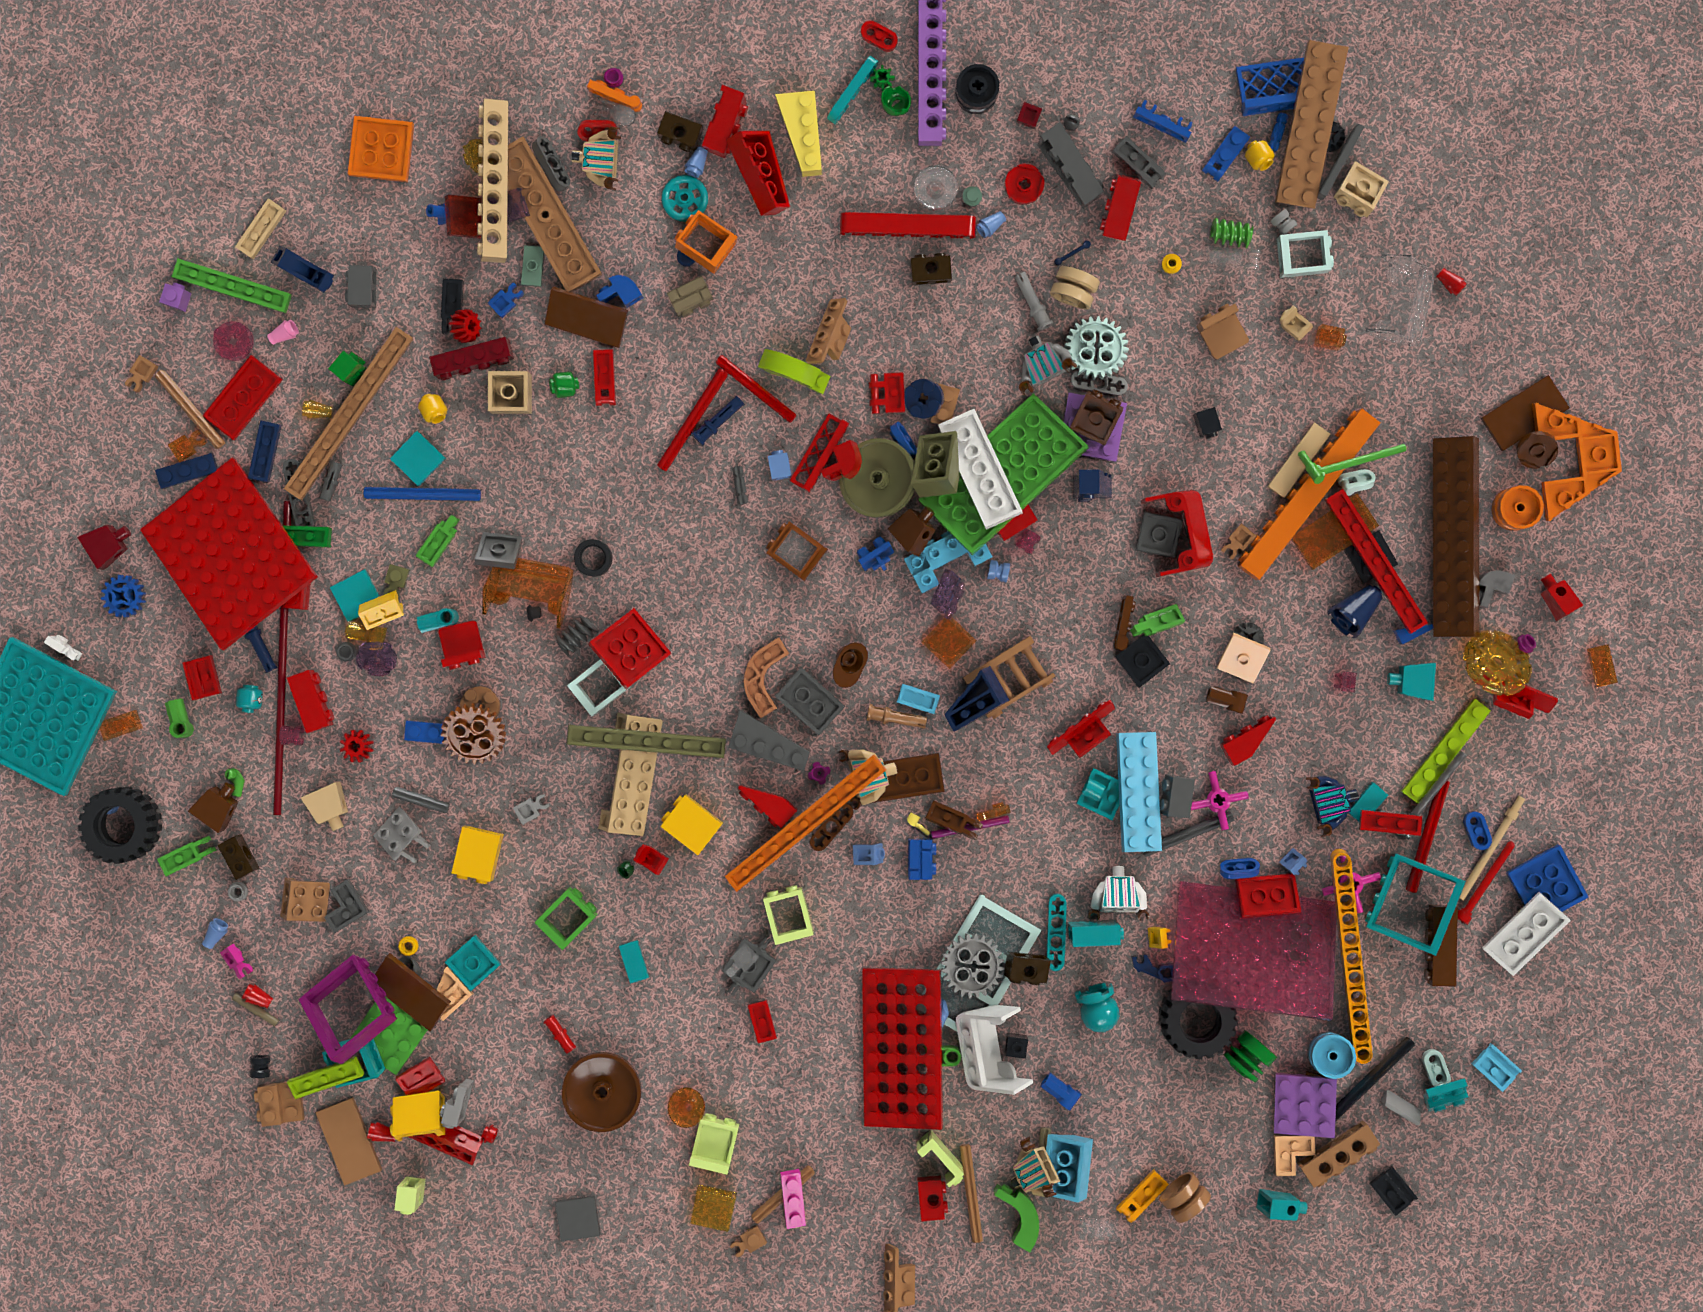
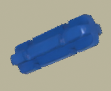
[1268,113,1289,152]

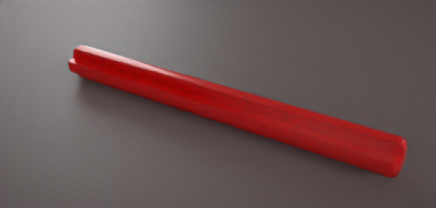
[657,368,728,471]
[1406,780,1450,893]

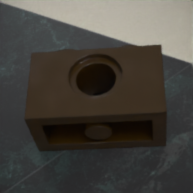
[657,111,704,152]
[910,253,952,285]
[217,834,260,880]
[1004,951,1051,985]

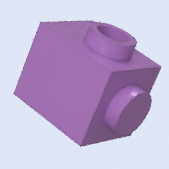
[159,282,192,312]

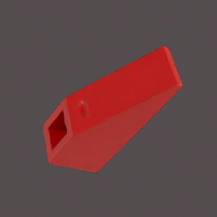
[1220,715,1276,766]
[738,785,798,828]

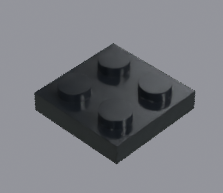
[1343,530,1398,584]
[1114,634,1170,688]

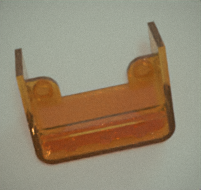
[482,558,573,629]

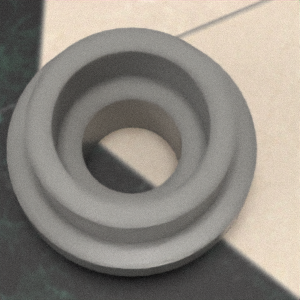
[228,882,248,902]

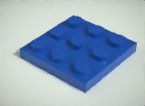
[1506,844,1589,912]

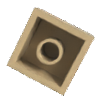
[488,371,532,414]

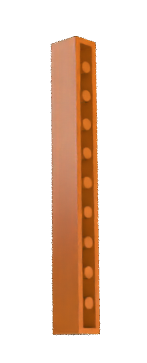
[1238,408,1381,581]

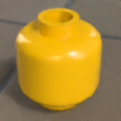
[1245,140,1275,171]
[418,394,448,424]

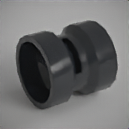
[249,1055,270,1078]

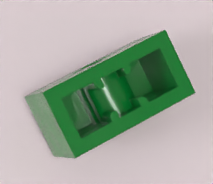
[328,350,367,387]

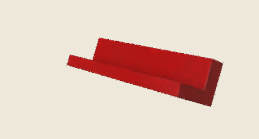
[790,413,849,493]
[408,1126,484,1165]

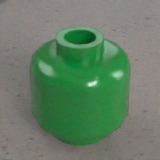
[549,371,579,398]

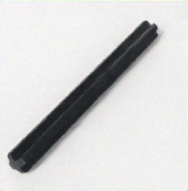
[1335,1037,1415,1122]

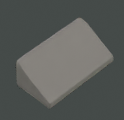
[1380,1090,1421,1126]

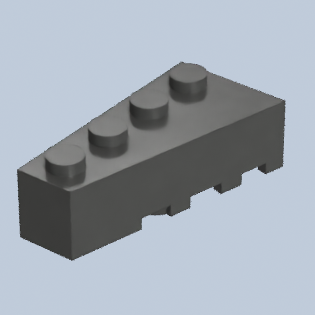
[728,710,810,771]

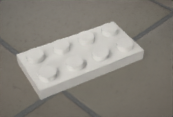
[1482,892,1571,976]

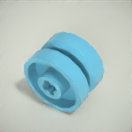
[1307,1032,1356,1079]

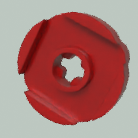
[1004,164,1044,205]

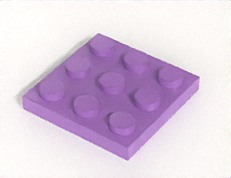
[1063,393,1127,462]
[1274,1073,1337,1138]

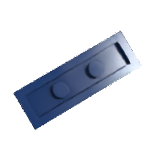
[1133,100,1192,143]

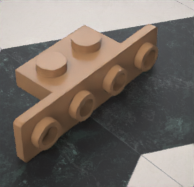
[806,298,851,364]
[883,1244,915,1312]

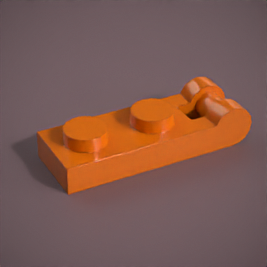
[587,79,642,112]

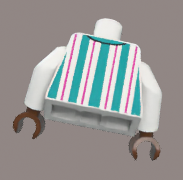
[1088,866,1150,921]

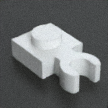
[44,635,82,661]

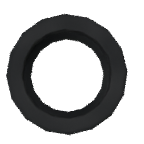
[574,539,613,577]

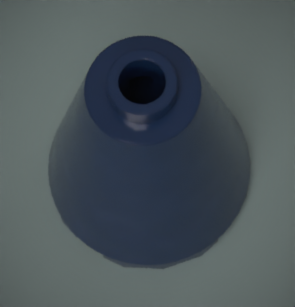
[1327,585,1383,638]

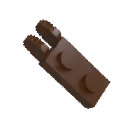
[1114,595,1136,651]
[925,800,983,840]

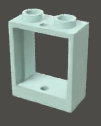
[1276,230,1334,278]
[567,659,631,717]

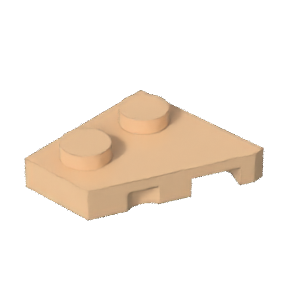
[437,966,474,1021]

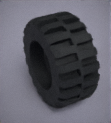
[78,787,162,864]
[1159,979,1238,1059]

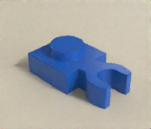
[488,283,524,318]

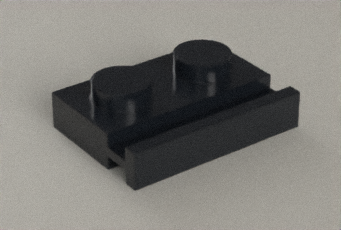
[1369,1165,1418,1216]

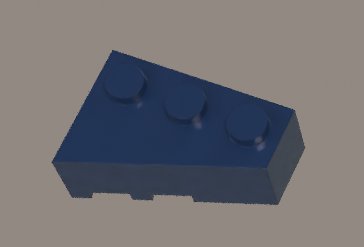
[1073,469,1112,502]

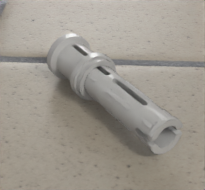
[1014,272,1054,332]

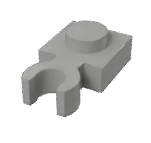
[513,794,551,825]

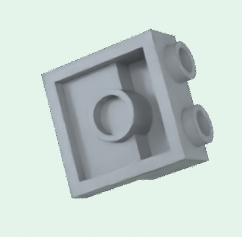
[440,1079,474,1128]

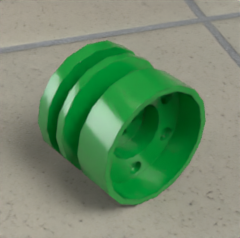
[1223,1029,1277,1083]

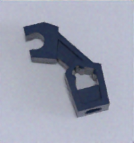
[1131,954,1182,983]

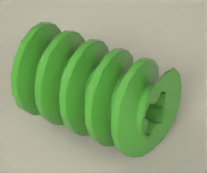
[1209,218,1253,249]

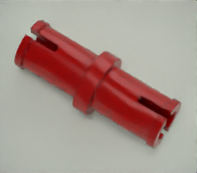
[543,1015,576,1054]

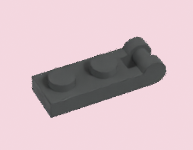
[1112,136,1166,189]

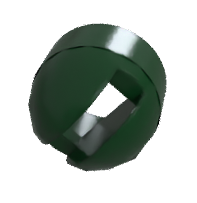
[617,861,635,879]

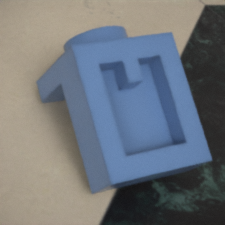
[853,843,885,865]

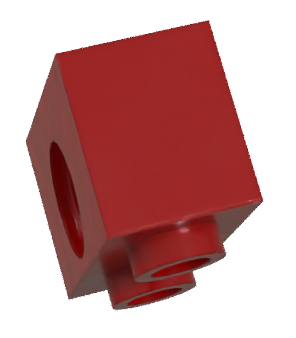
[917,1175,948,1222]

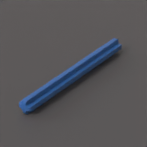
[363,487,481,501]

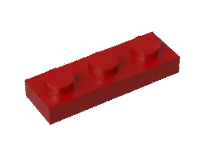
[1359,810,1423,836]

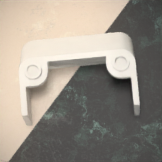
[956,1005,1033,1095]

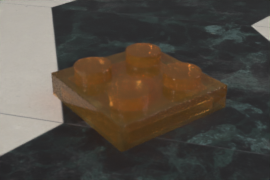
[921,614,977,669]

